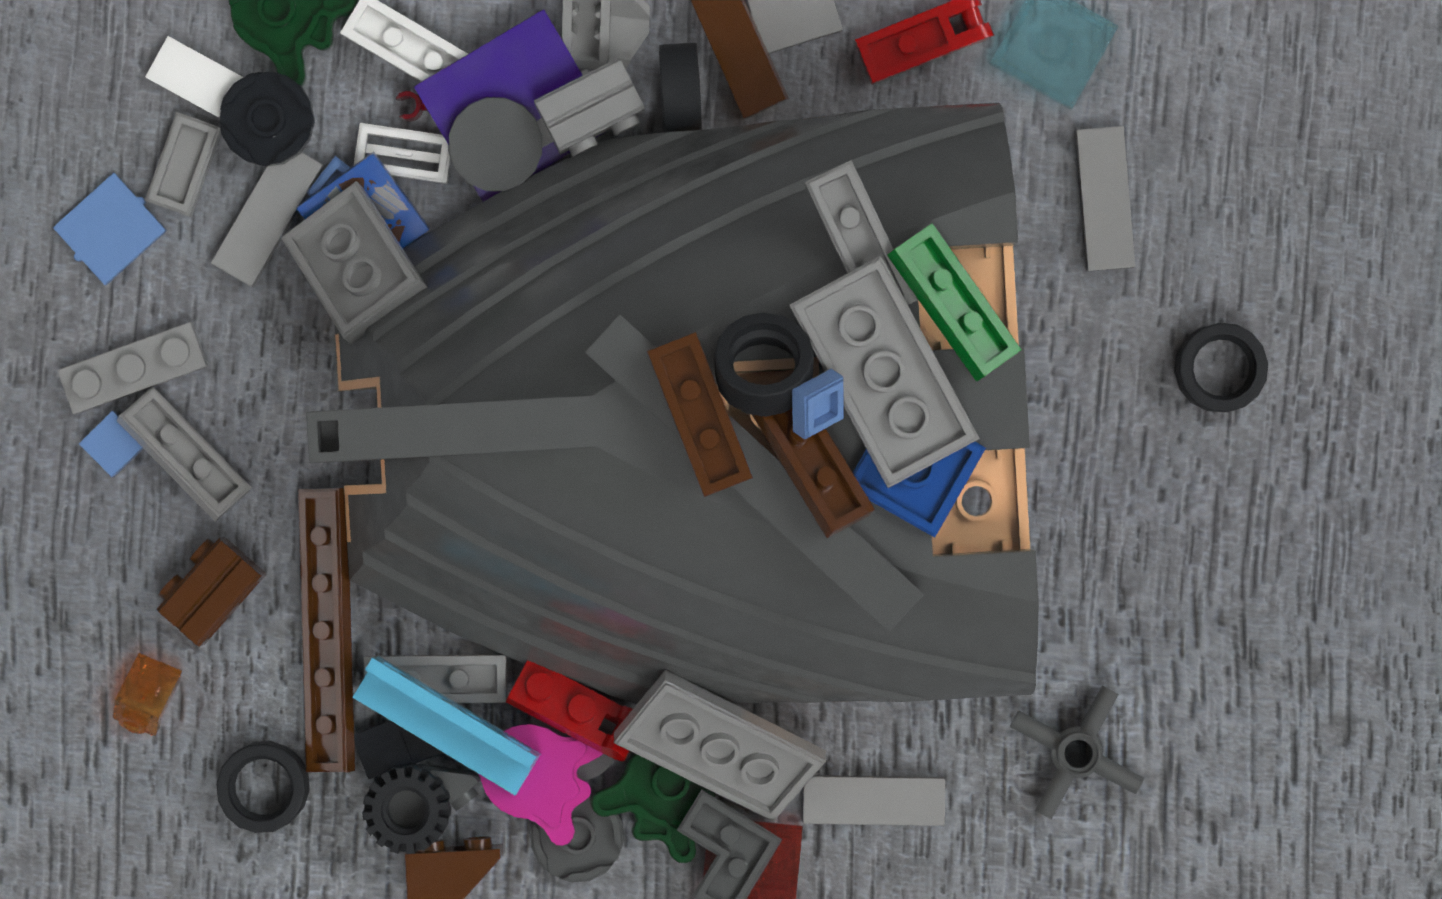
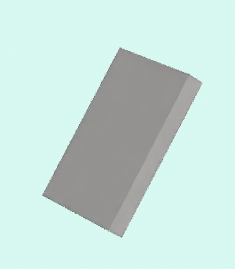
[281,181,427,345]

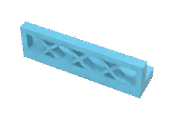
[352,656,541,795]

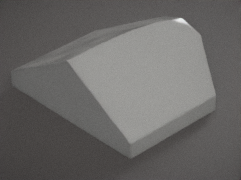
[562,0,650,69]

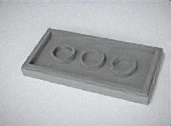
[789,256,980,488]
[614,670,826,822]

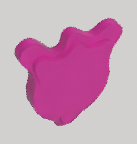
[479,724,603,846]

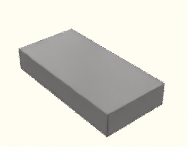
[145,112,221,217]

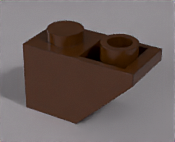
[405,836,503,899]

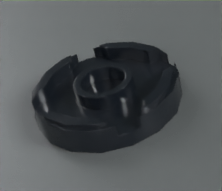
[219,72,315,167]

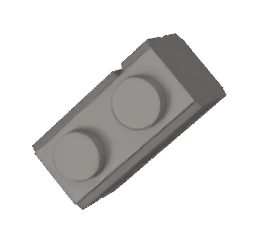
[534,58,645,157]

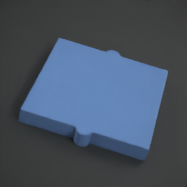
[53,173,167,285]

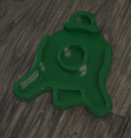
[229,0,359,87]
[590,753,716,863]

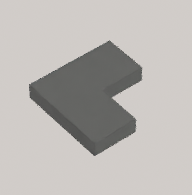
[677,790,782,899]

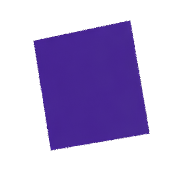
[414,9,605,202]

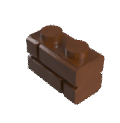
[157,537,267,647]

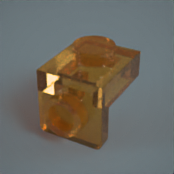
[113,653,182,736]

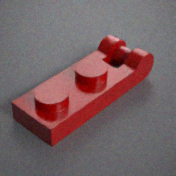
[854,0,995,85]
[506,660,633,761]

